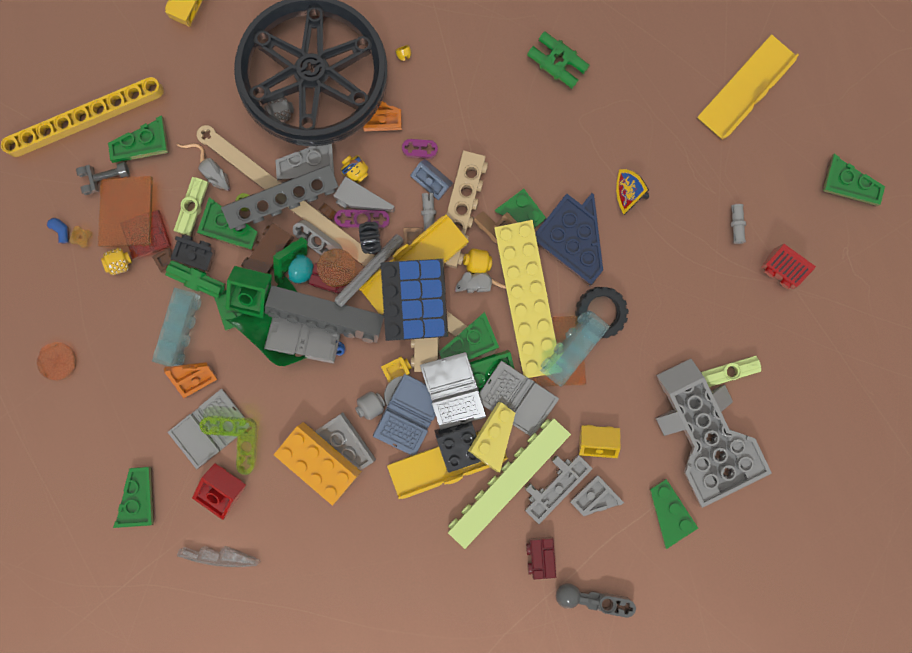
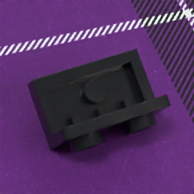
[171,234,215,272]

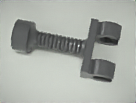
[76,162,130,195]

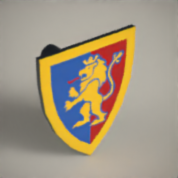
[616,169,649,215]

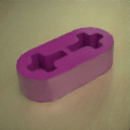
[402,139,438,159]

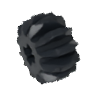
[359,221,382,254]

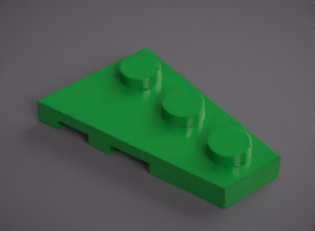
[823,153,885,206]
[197,197,258,250]
[113,467,154,528]

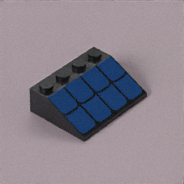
[380,259,449,341]

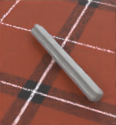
[335,234,403,307]

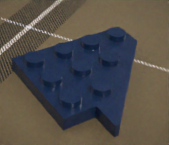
[535,193,603,286]

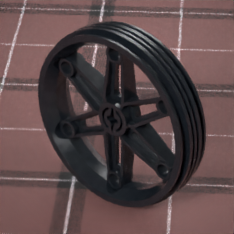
[234,0,387,146]

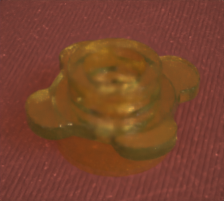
[69,226,92,248]

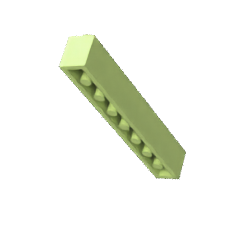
[448,418,571,549]

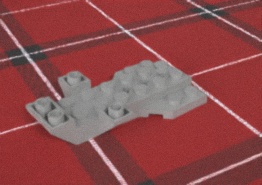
[656,358,772,508]

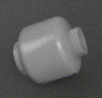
[355,391,385,420]

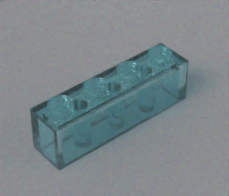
[152,288,201,367]
[540,310,610,387]

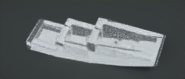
[177,546,261,567]

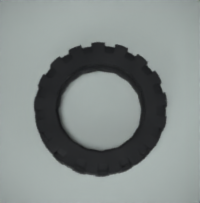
[575,287,629,338]

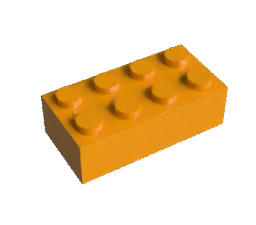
[274,422,362,506]

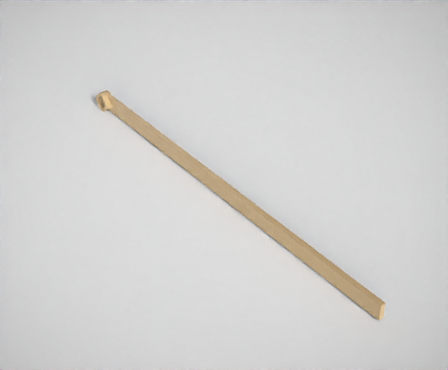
[197,125,497,358]

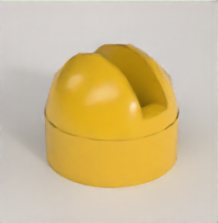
[395,45,411,61]

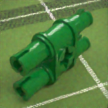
[527,31,590,89]

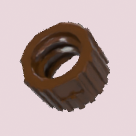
[318,203,337,220]

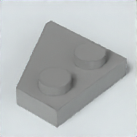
[570,475,624,516]

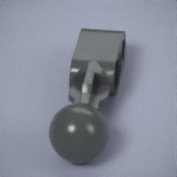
[556,583,636,618]

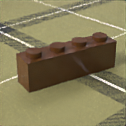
[241,223,294,274]

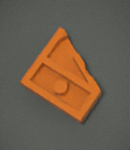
[363,99,402,131]
[164,362,217,398]

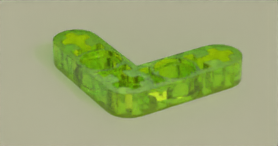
[199,416,257,475]

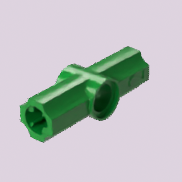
[165,260,226,298]

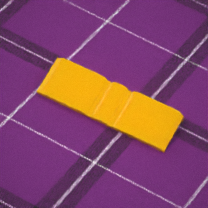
[697,34,799,140]
[359,214,469,315]
[387,431,508,499]

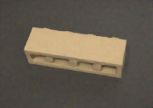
[411,337,439,372]

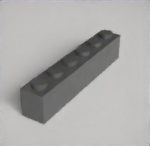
[265,286,384,343]

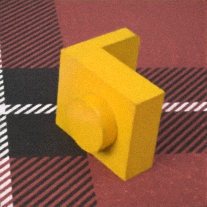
[381,356,412,382]

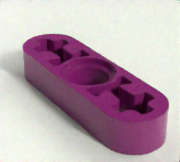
[334,210,390,229]

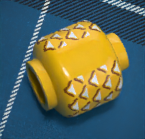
[101,248,132,275]

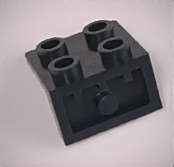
[434,420,482,472]

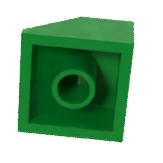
[225,266,272,318]

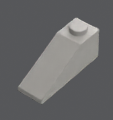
[334,176,395,212]

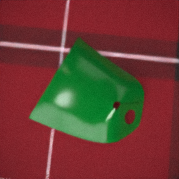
[226,276,307,366]

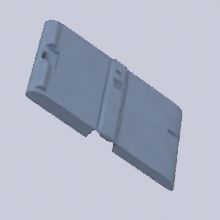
[373,374,436,456]

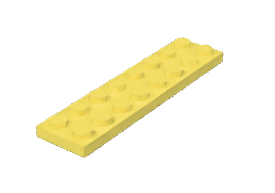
[494,220,562,378]

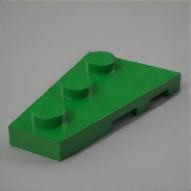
[108,115,168,163]
[439,312,499,360]
[470,350,515,393]
[649,479,698,549]

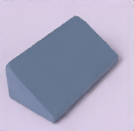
[410,159,453,200]

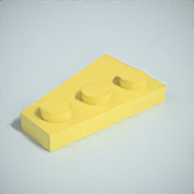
[468,402,515,472]

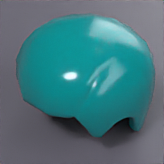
[288,254,314,284]

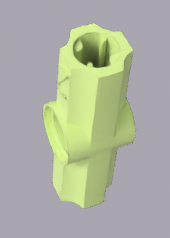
[174,177,209,236]
[701,356,761,387]

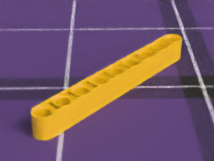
[1,77,164,157]

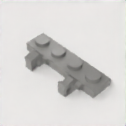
[525,455,593,524]

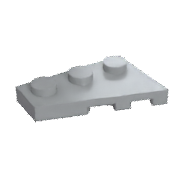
[275,144,334,180]
[315,412,376,471]

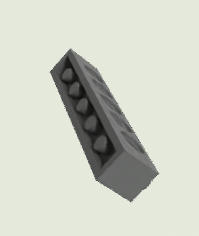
[221,165,338,231]

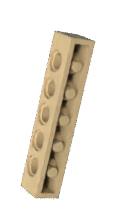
[444,150,488,269]

